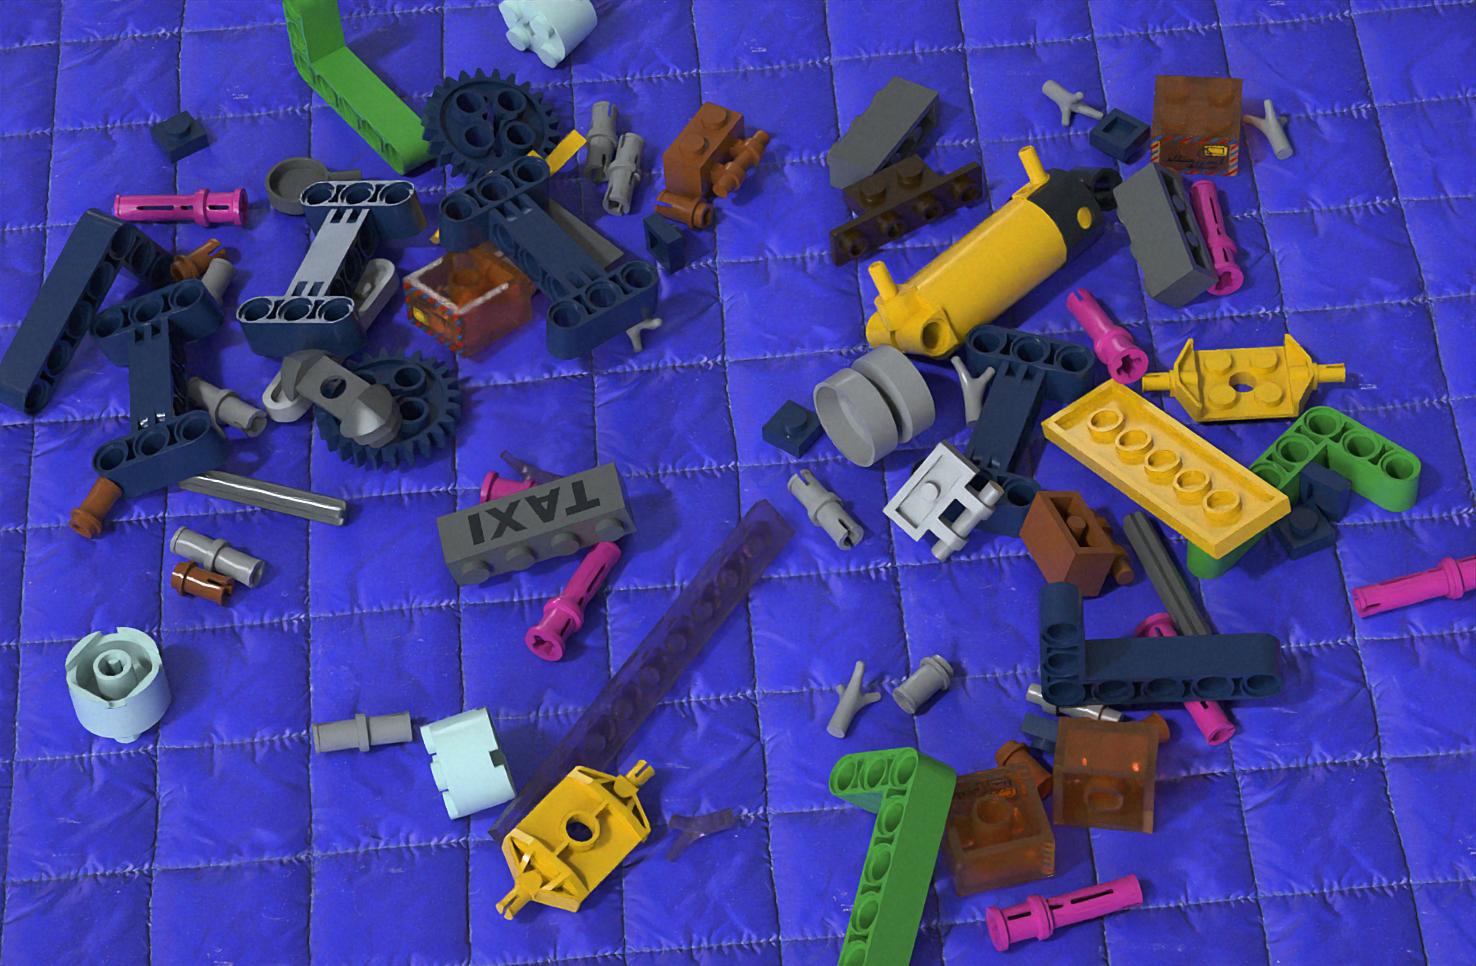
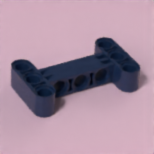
[439,156,659,360]
[236,180,428,357]
[88,278,232,500]
[910,325,1095,538]

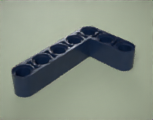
[0,208,174,417]
[1038,582,1284,706]

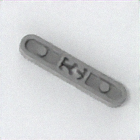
[262,259,399,422]

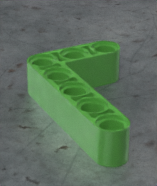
[282,0,440,175]
[1186,406,1421,580]
[829,747,957,966]

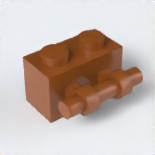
[662,101,771,200]
[1019,491,1135,596]

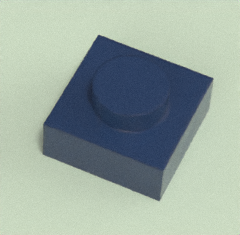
[1089,108,1150,162]
[150,110,209,164]
[643,212,686,274]
[762,400,825,459]
[1298,460,1351,523]
[1270,500,1336,561]
[1020,712,1080,757]

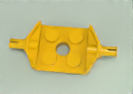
[1141,334,1345,422]
[496,760,655,920]

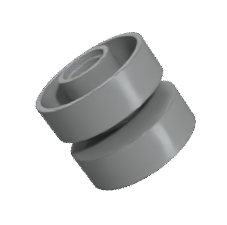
[813,344,936,467]

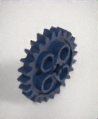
[421,68,561,185]
[314,347,463,471]

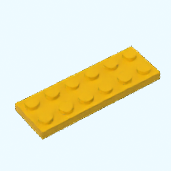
[1041,378,1291,560]

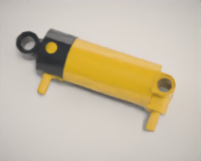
[866,145,1123,360]

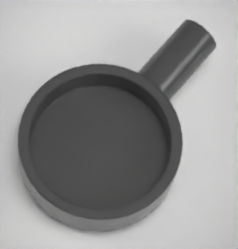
[265,156,363,214]

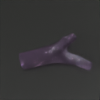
[500,450,564,485]
[666,808,735,862]

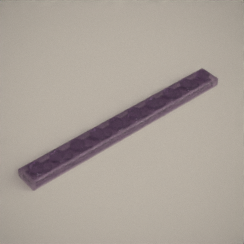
[487,498,796,847]

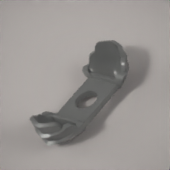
[280,349,403,448]

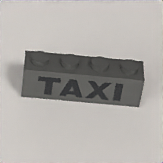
[436,462,637,587]

